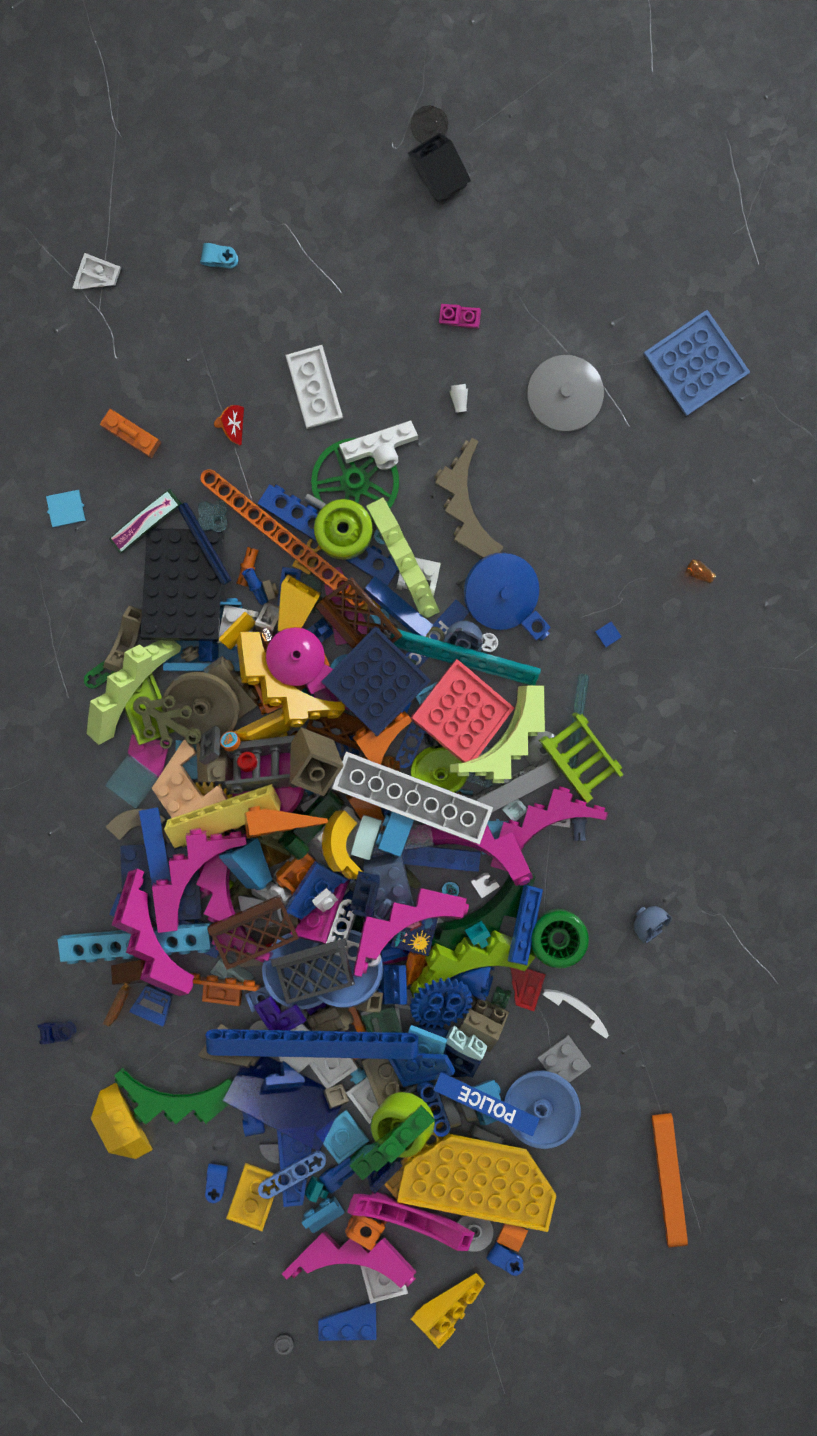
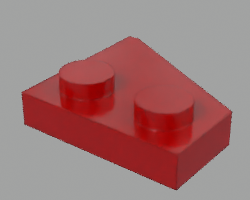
[510,967,546,1011]

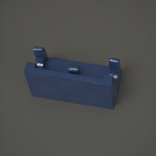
[350,871,380,917]

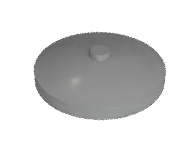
[527,355,604,432]

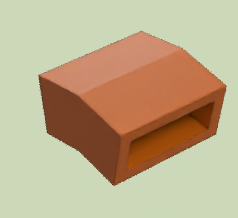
[497,1223,528,1252]

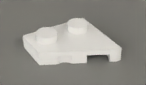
[72,253,122,290]

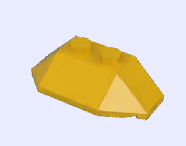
[234,708,292,742]
[91,1082,153,1159]

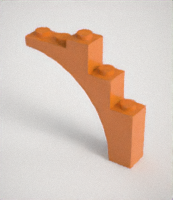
[345,711,412,833]

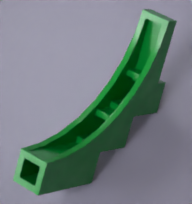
[114,1068,243,1125]
[349,1105,435,1180]

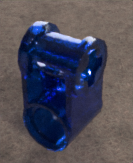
[37,1021,76,1044]

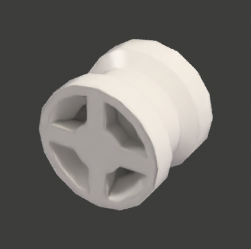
[481,633,498,653]

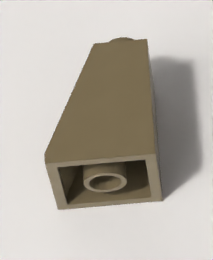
[290,727,344,796]

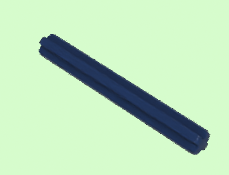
[178,502,231,585]

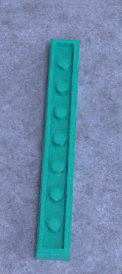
[390,629,541,686]

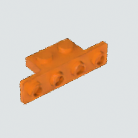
[190,973,261,1006]

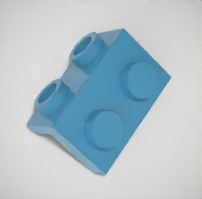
[301,1196,345,1233]

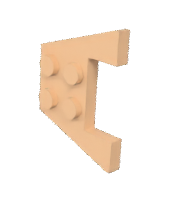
[152,740,228,818]

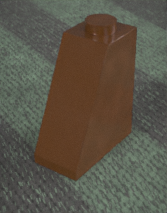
[111,960,145,985]

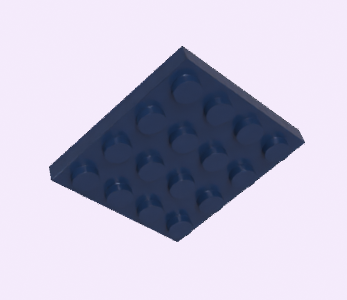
[321,626,431,737]
[120,843,202,922]

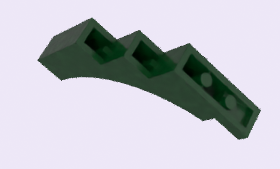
[415,868,536,950]

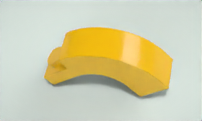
[322,810,363,879]

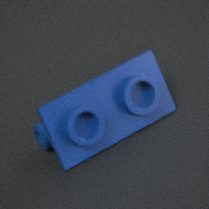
[198,641,218,662]

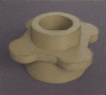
[181,645,199,662]

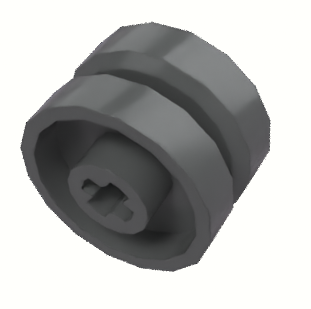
[440,1079,478,1129]

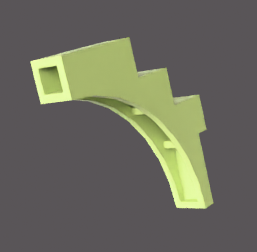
[366,498,440,619]
[87,640,181,745]
[450,686,545,783]

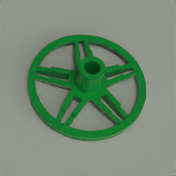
[311,438,399,525]

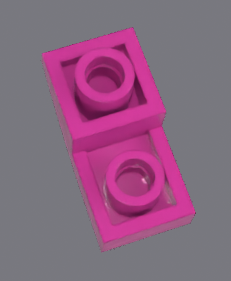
[439,304,481,329]

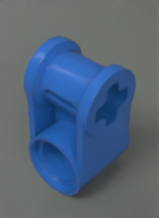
[205,1164,228,1203]
[486,1241,524,1276]

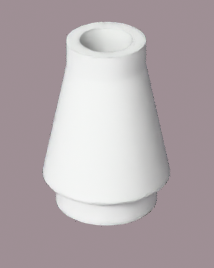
[449,384,468,412]

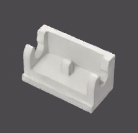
[470,872,500,898]

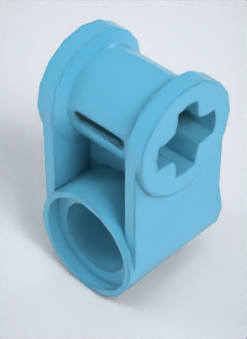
[200,243,239,269]

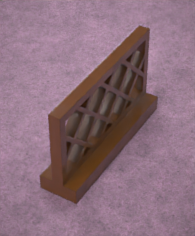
[316,577,402,649]
[207,894,299,970]

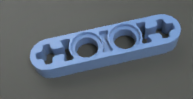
[258,1151,326,1199]

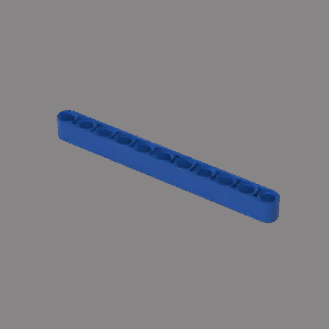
[205,1029,418,1059]

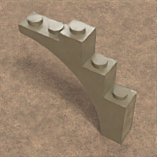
[434,438,503,558]

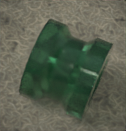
[490,986,512,1009]

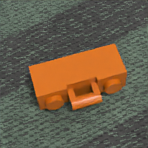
[100,409,161,458]

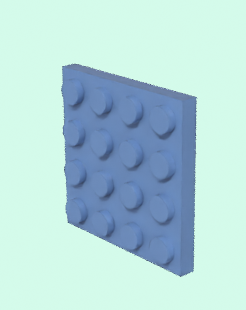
[643,310,750,416]

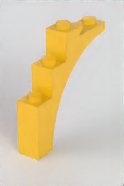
[236,632,345,727]

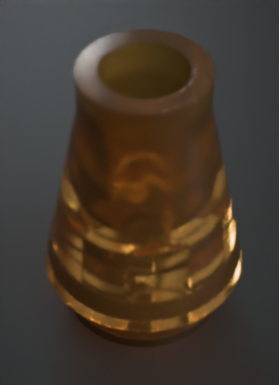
[686,559,716,583]

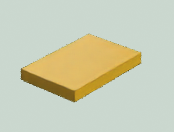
[226,1163,281,1231]

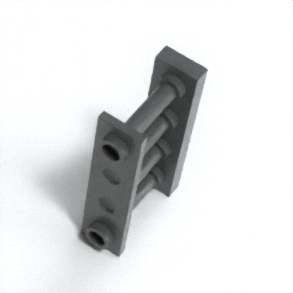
[225,735,298,794]

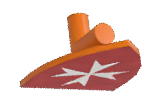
[214,405,244,445]

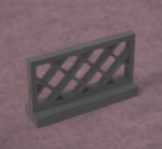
[271,938,355,1004]

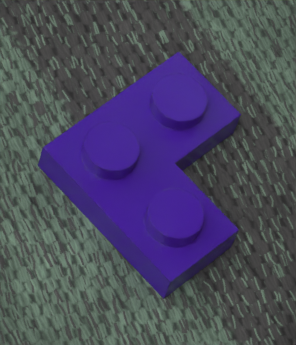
[253,996,307,1031]

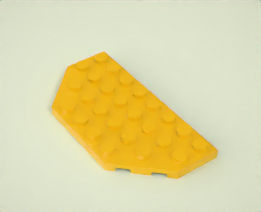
[397,1134,556,1232]

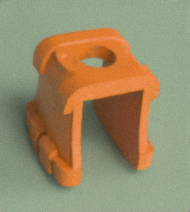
[345,1215,387,1251]

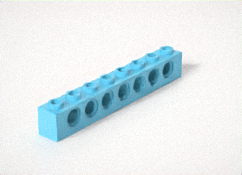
[57,922,214,964]

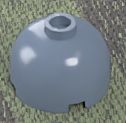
[444,620,483,652]
[634,906,672,943]

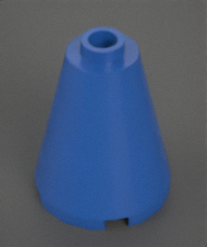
[450,966,495,1001]

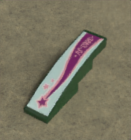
[109,489,182,554]

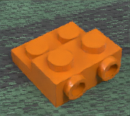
[276,853,319,895]

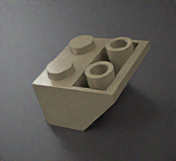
[458,997,509,1052]

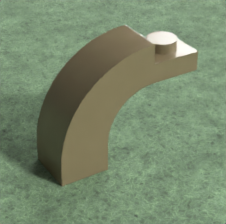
[103,606,142,672]
[106,809,171,843]

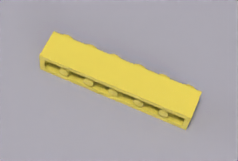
[164,784,281,848]

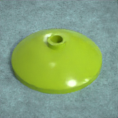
[411,747,468,793]

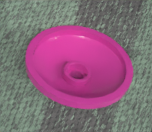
[266,627,325,686]

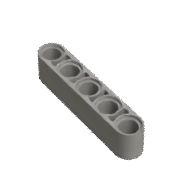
[470,757,559,813]

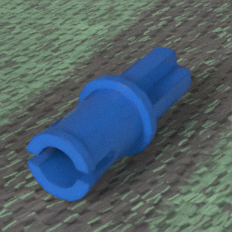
[242,568,269,605]

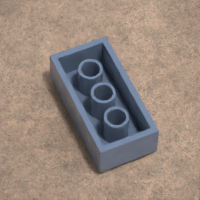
[363,854,418,935]

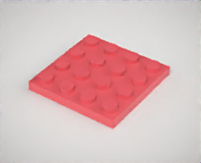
[410,659,514,763]

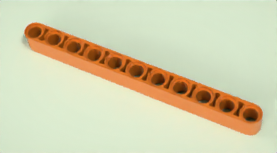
[200,469,367,608]

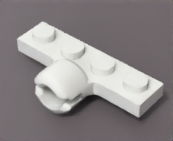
[339,421,418,470]

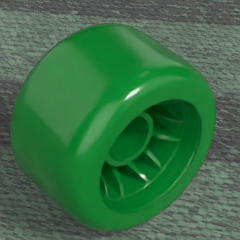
[531,909,589,969]

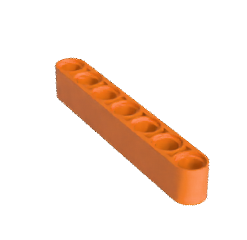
[652,1113,688,1248]

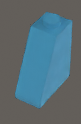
[219,838,273,890]

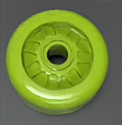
[314,499,373,560]
[371,1092,435,1158]

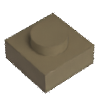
[262,580,279,601]
[323,1083,349,1109]

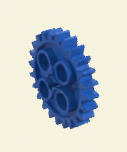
[409,977,473,1029]

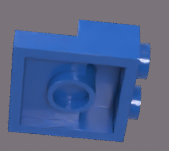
[376,964,407,1005]

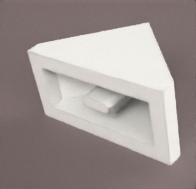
[255,602,280,636]

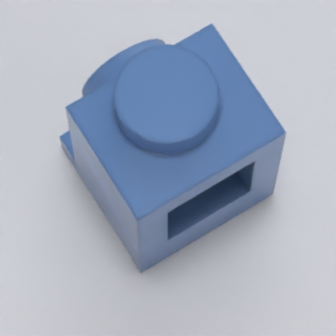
[245,985,274,1012]

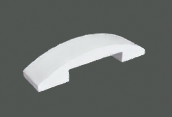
[542,989,609,1039]

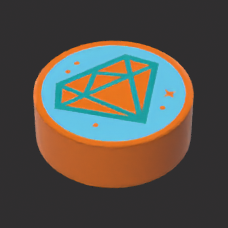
[220,731,241,751]

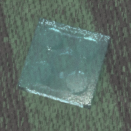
[106,755,159,808]

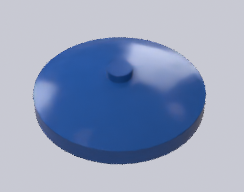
[464,552,539,630]

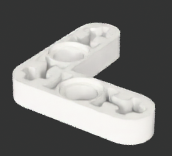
[326,899,381,967]

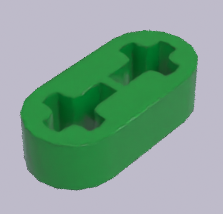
[84,661,114,689]

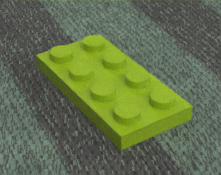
[111,672,175,746]

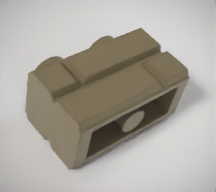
[307,1006,354,1032]

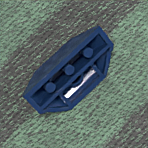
[413,1024,481,1078]

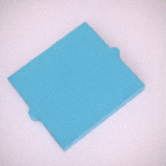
[46,490,85,527]

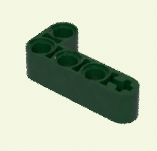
[278,788,344,860]

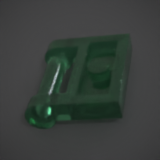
[361,1006,402,1033]

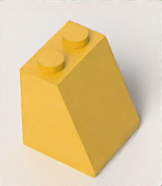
[278,575,321,631]

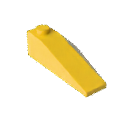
[411,1273,485,1349]

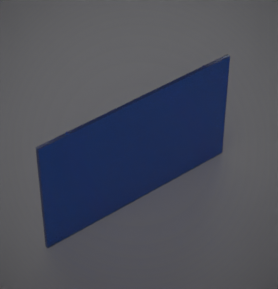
[223,1056,342,1152]

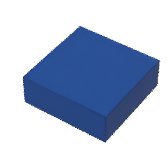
[595,621,622,648]

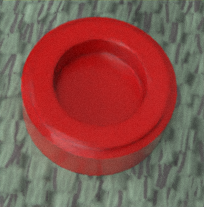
[237,752,258,772]

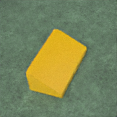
[219,612,256,650]

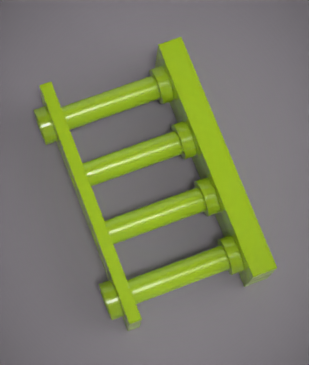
[538,712,623,803]

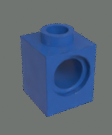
[520,610,551,641]

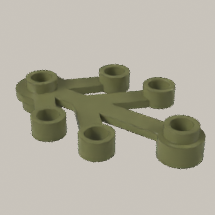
[133,695,201,749]

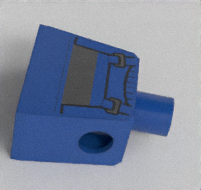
[129,984,173,1027]

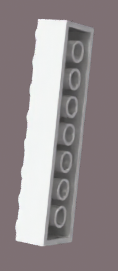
[332,752,493,844]

